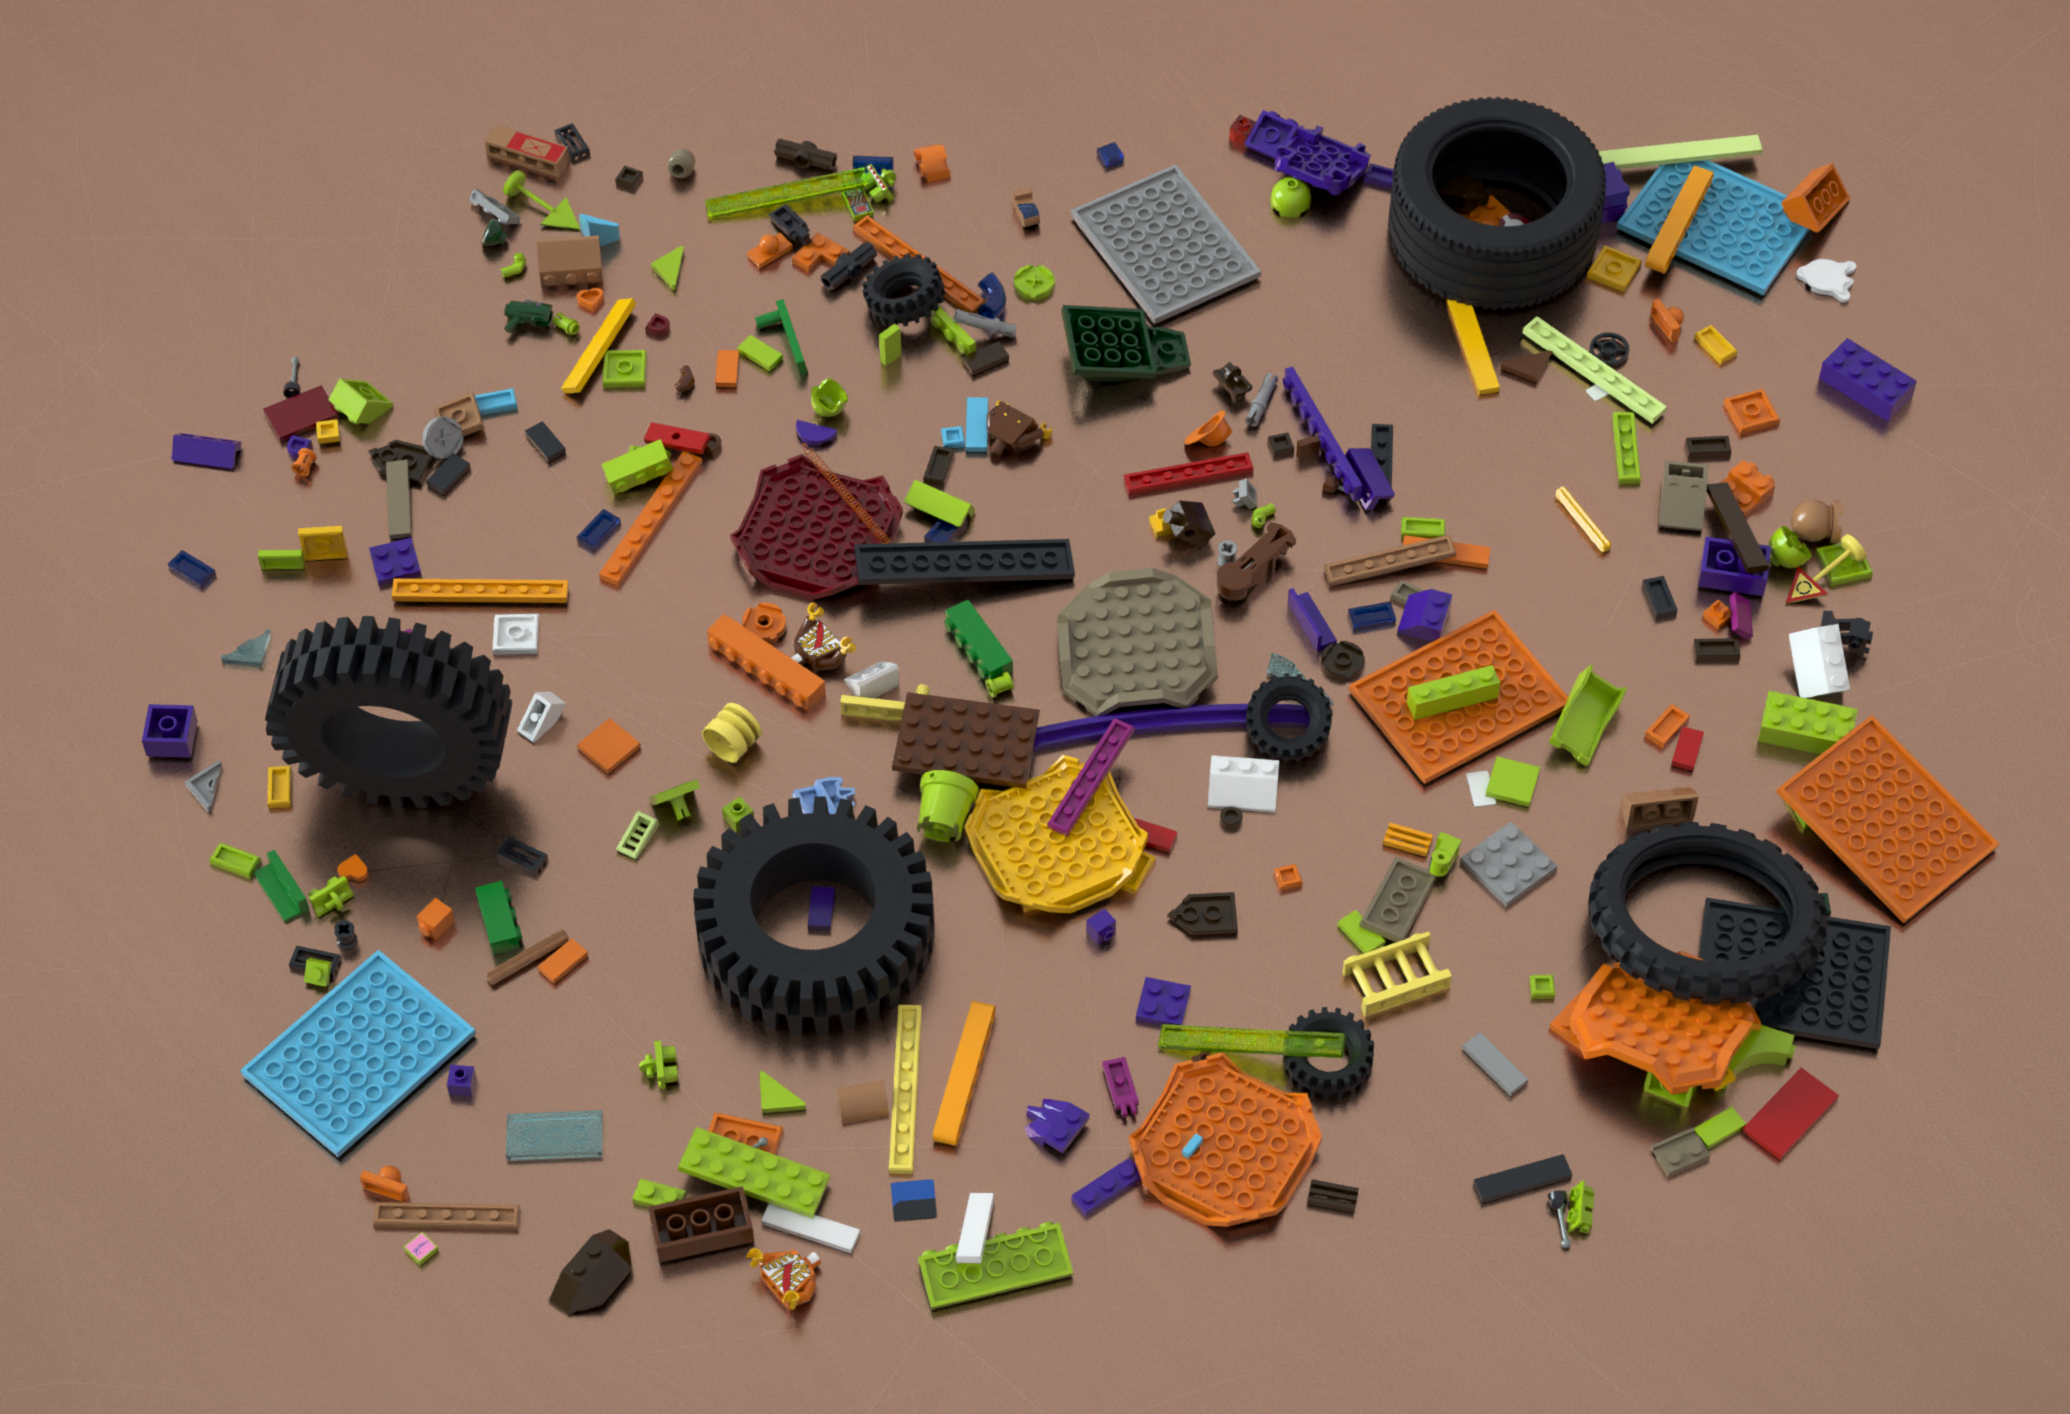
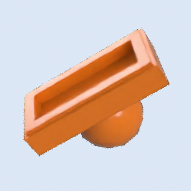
[747,233,793,269]
[1650,298,1684,343]
[360,1165,410,1203]

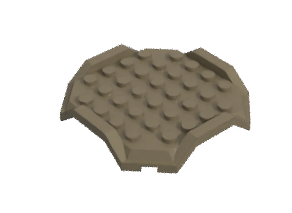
[1057,568,1218,716]

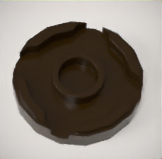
[1321,641,1365,681]

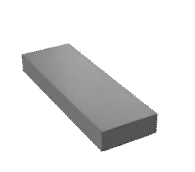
[1462,1032,1528,1097]

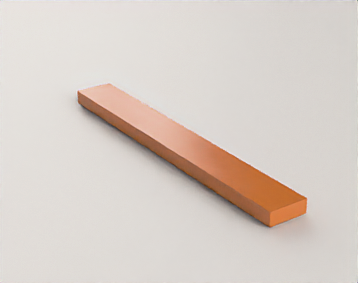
[853,215,986,314]

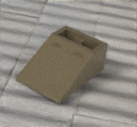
[1659,460,1708,531]

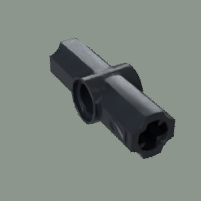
[820,242,877,291]

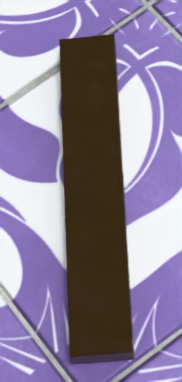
[1706,482,1769,573]

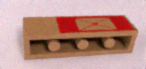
[484,124,570,177]

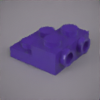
[1244,110,1299,160]

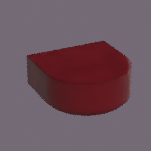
[645,313,670,337]

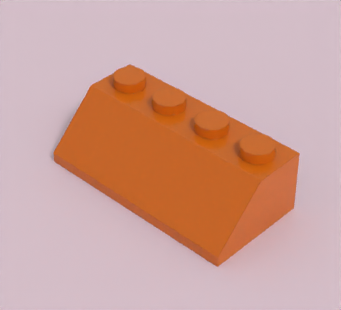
[1781,163,1851,232]

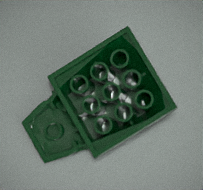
[1061,305,1191,383]

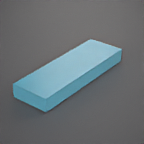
[966,397,988,452]

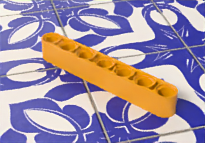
[1644,165,1714,274]
[932,1001,996,1146]

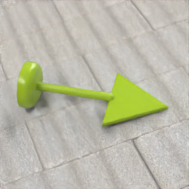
[503,170,580,230]

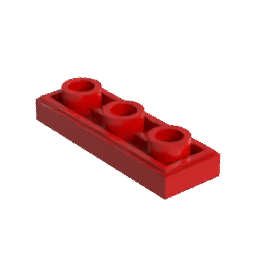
[644,422,711,454]

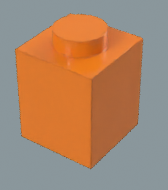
[417,898,455,940]

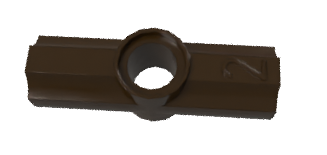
[774,139,837,170]

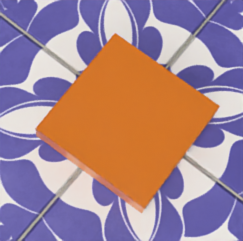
[1723,389,1780,435]
[577,718,641,774]

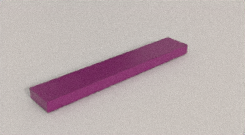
[1047,718,1135,837]

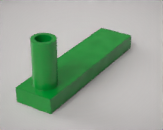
[755,299,808,375]

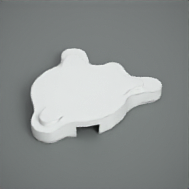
[1796,259,1856,303]

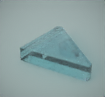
[221,629,271,667]

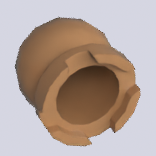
[1791,499,1843,544]

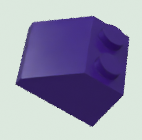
[1397,589,1452,642]

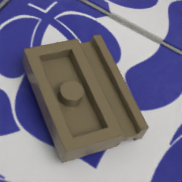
[1651,1128,1710,1177]

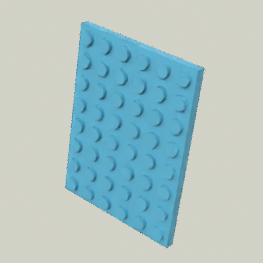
[1617,160,1810,295]
[240,950,476,1157]

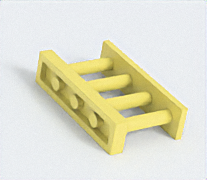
[1342,931,1452,1017]

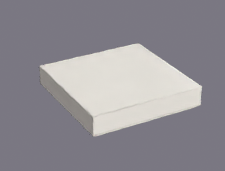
[492,614,539,655]

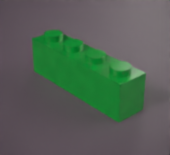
[944,600,1013,680]

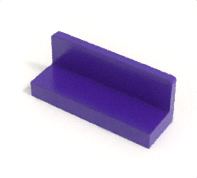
[171,433,242,469]
[1345,448,1395,510]
[1288,588,1337,652]

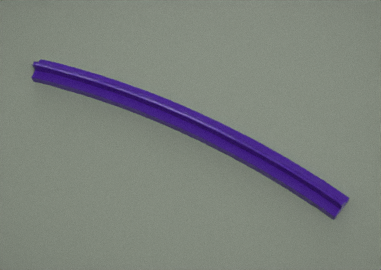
[1033,704,1310,752]

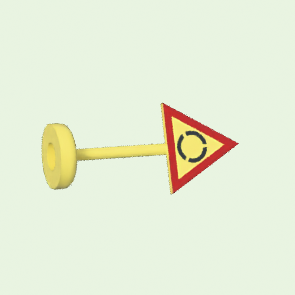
[1785,534,1866,604]

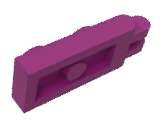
[1102,1057,1139,1117]

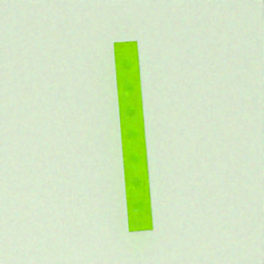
[704,167,869,219]
[1158,1024,1346,1058]

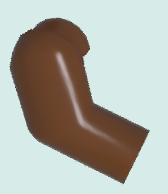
[675,365,695,393]

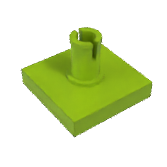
[649,779,700,820]

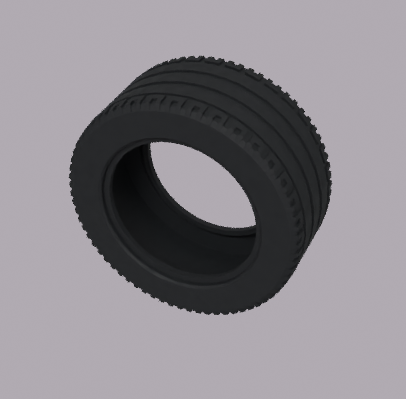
[1388,97,1606,310]

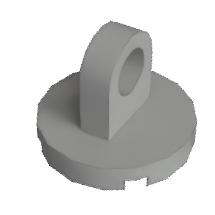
[422,416,463,459]

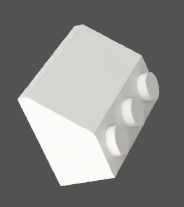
[1788,624,1850,698]
[1207,755,1279,813]

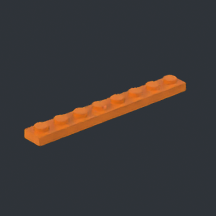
[599,451,702,587]

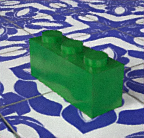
[475,881,523,956]

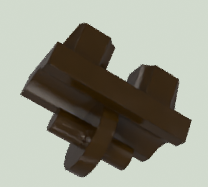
[1213,362,1252,402]

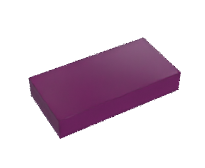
[1730,592,1753,640]

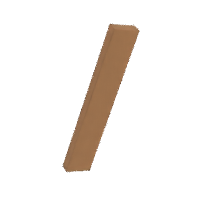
[1324,535,1456,587]
[373,1202,520,1230]

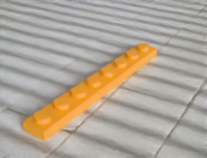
[392,579,569,603]

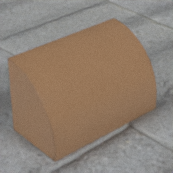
[837,1080,889,1125]

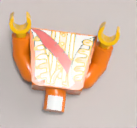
[746,1248,821,1310]

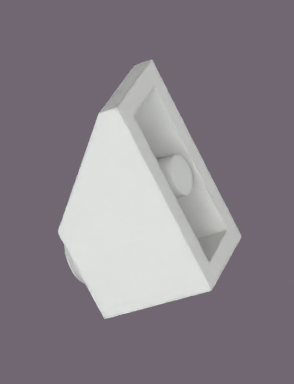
[517,691,566,742]

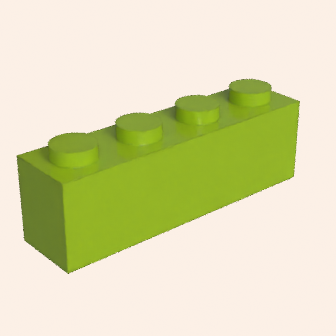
[1407,665,1500,720]

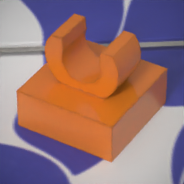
[1702,599,1731,630]

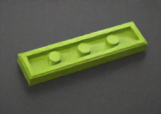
[1612,412,1641,484]

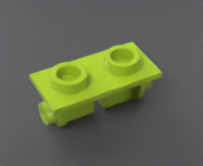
[1567,1180,1595,1233]

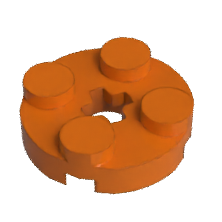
[742,603,786,644]

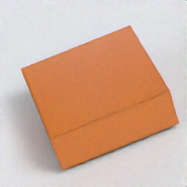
[1274,863,1303,892]

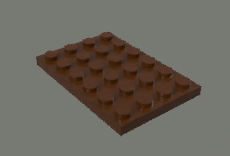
[892,692,1040,789]

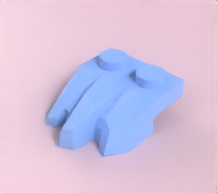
[792,777,855,814]

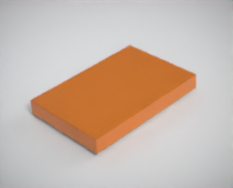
[708,1112,783,1155]

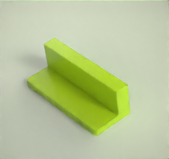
[904,480,975,528]

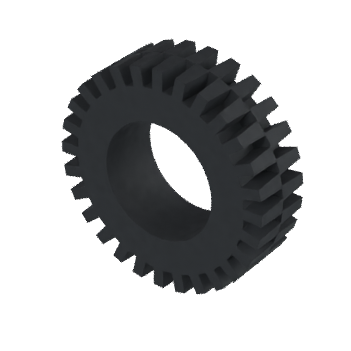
[265,616,512,808]
[693,796,935,1035]

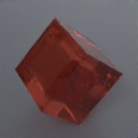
[1229,115,1256,145]

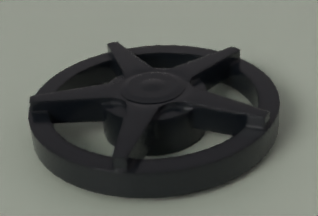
[1590,332,1629,366]

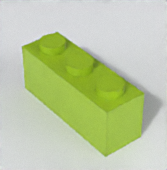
[601,439,674,495]

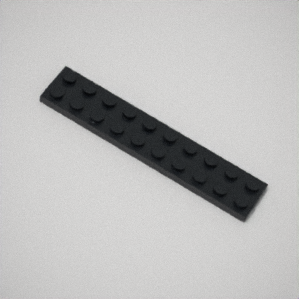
[854,539,1075,585]

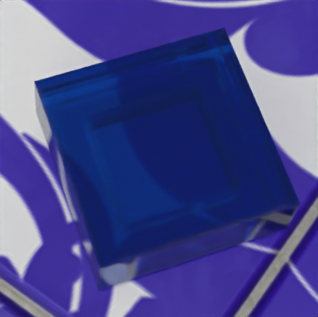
[1097,142,1124,167]

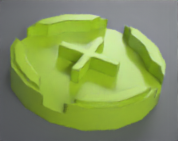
[1014,265,1055,300]

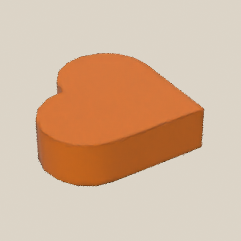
[577,288,604,312]
[337,854,368,881]

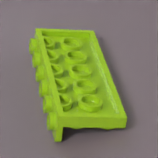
[918,1222,1073,1310]

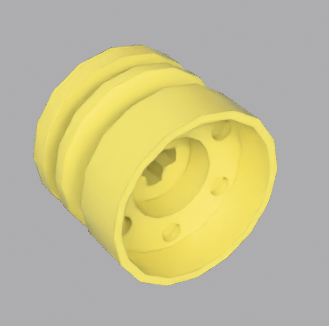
[702,703,762,763]

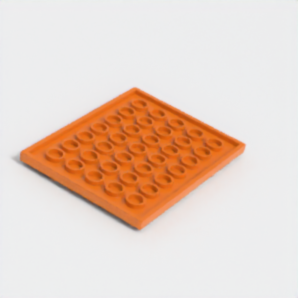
[1349,609,1568,784]
[1776,715,2000,923]

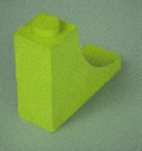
[1722,1025,1796,1090]

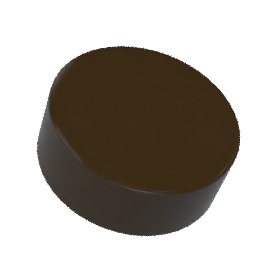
[1220,806,1243,830]

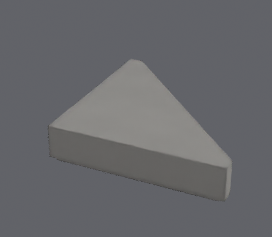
[184,760,222,813]

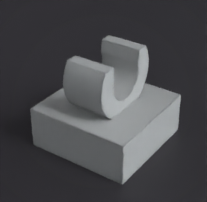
[1233,479,1257,509]

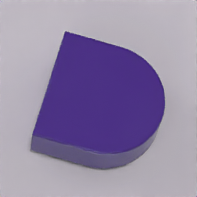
[287,435,313,459]

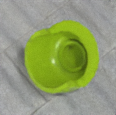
[811,378,848,417]

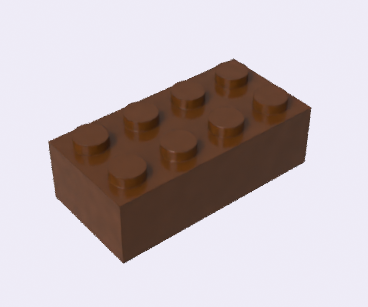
[648,1186,754,1263]

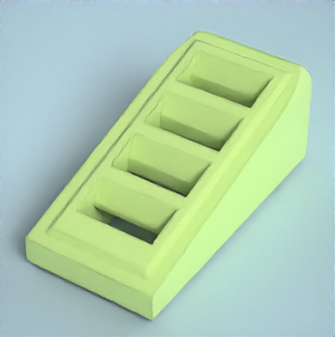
[616,811,660,860]

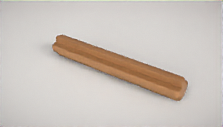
[486,930,569,985]

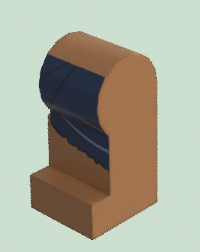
[1012,187,1040,227]

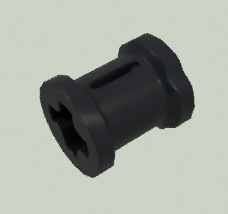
[334,920,358,950]

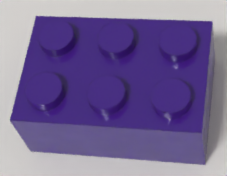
[1698,537,1771,596]

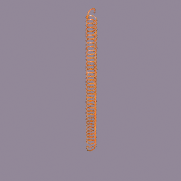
[803,443,892,544]

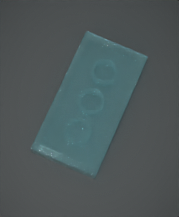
[506,1110,603,1160]

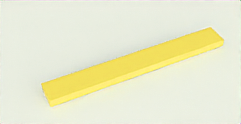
[889,1005,922,1174]

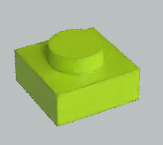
[304,958,332,987]

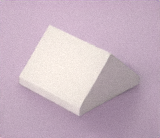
[844,661,899,698]

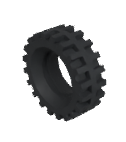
[862,254,946,327]
[1246,673,1333,763]
[1283,1007,1374,1100]

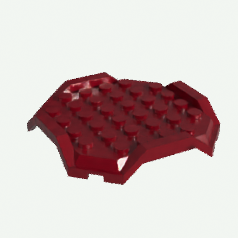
[730,454,903,600]

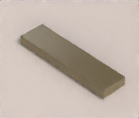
[386,460,412,539]

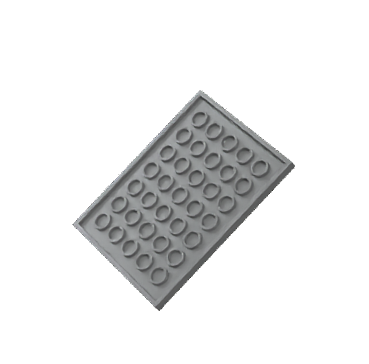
[1071,164,1261,324]

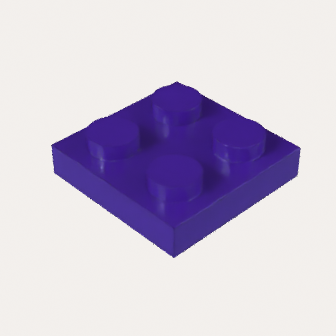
[369,538,422,586]
[1136,977,1191,1030]

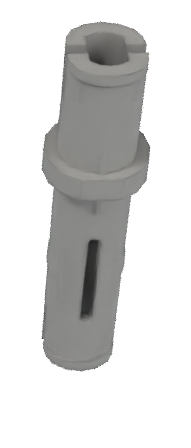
[953,309,1017,338]
[1245,373,1278,426]

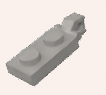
[469,189,521,225]

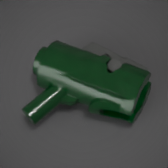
[504,299,553,333]

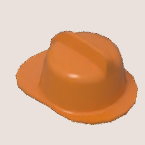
[1184,410,1232,447]

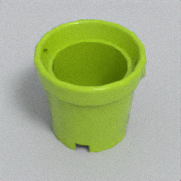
[917,770,979,842]

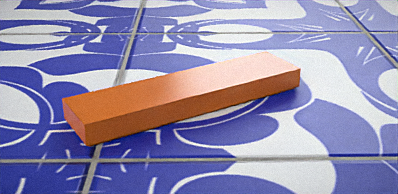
[1403,535,1491,569]

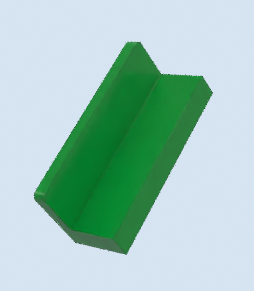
[254,849,309,922]

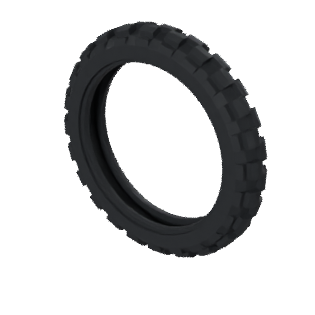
[1588,822,1828,1004]

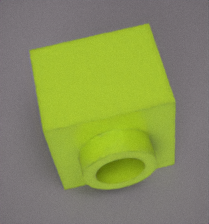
[722,796,754,833]

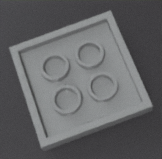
[1460,822,1558,907]

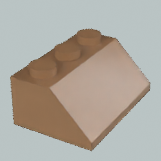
[536,236,603,286]
[1621,787,1699,830]

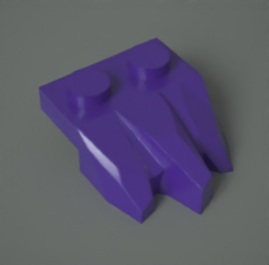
[1024,1099,1090,1153]

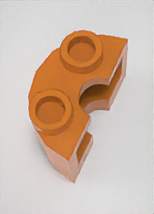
[914,144,951,183]

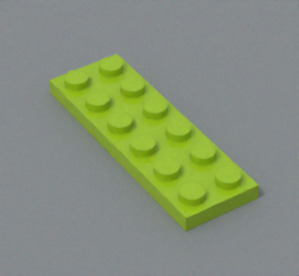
[678,1127,830,1219]

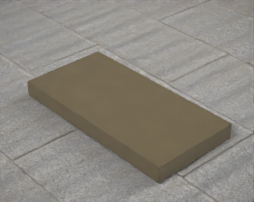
[1359,857,1437,942]

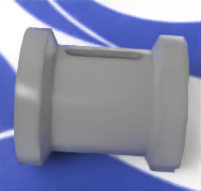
[1217,540,1237,567]

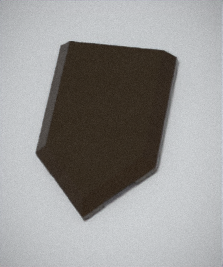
[368,440,435,483]
[1167,892,1238,935]

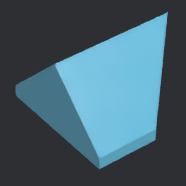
[579,214,620,247]

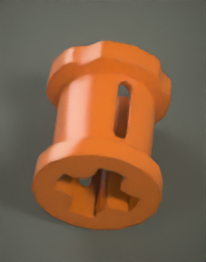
[291,448,317,477]

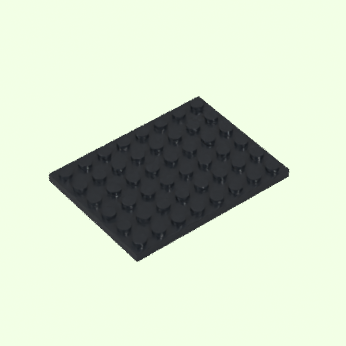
[1698,897,1891,1049]

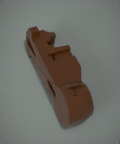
[1216,522,1296,601]

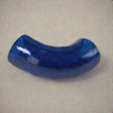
[977,272,1007,319]

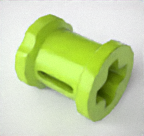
[985,672,1014,698]

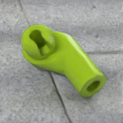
[501,253,527,278]
[1251,503,1276,528]

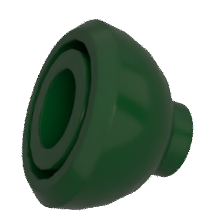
[481,218,507,246]

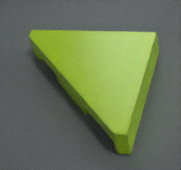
[651,245,684,291]
[759,1071,806,1113]

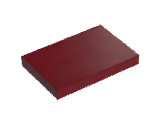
[263,385,339,442]

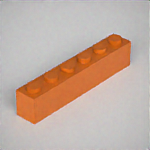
[707,614,826,711]

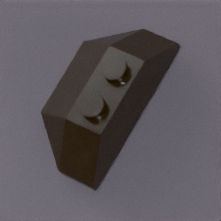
[549,1229,632,1315]

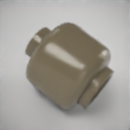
[667,148,696,179]

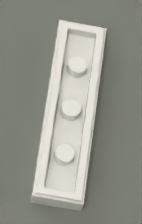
[956,1193,995,1263]
[761,1203,860,1254]

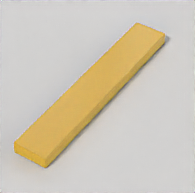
[561,298,636,394]
[1447,298,1500,395]

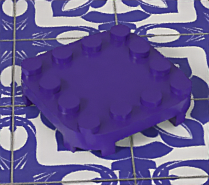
[1275,125,1371,195]

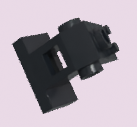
[1820,611,1873,658]

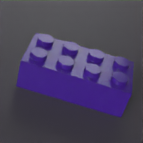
[1819,338,1917,422]

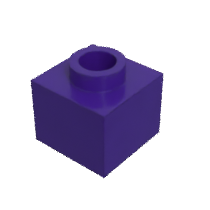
[1086,908,1116,945]
[447,1065,476,1096]

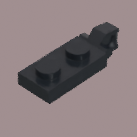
[768,204,812,246]

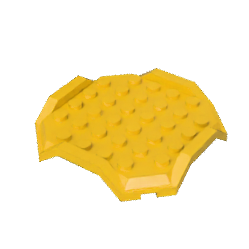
[964,755,1148,913]

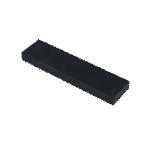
[1371,424,1393,488]
[1473,1154,1572,1203]

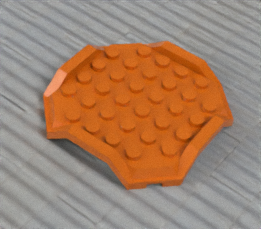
[1569,951,1761,1095]
[1129,1052,1322,1227]

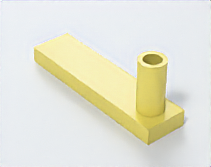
[840,684,930,722]

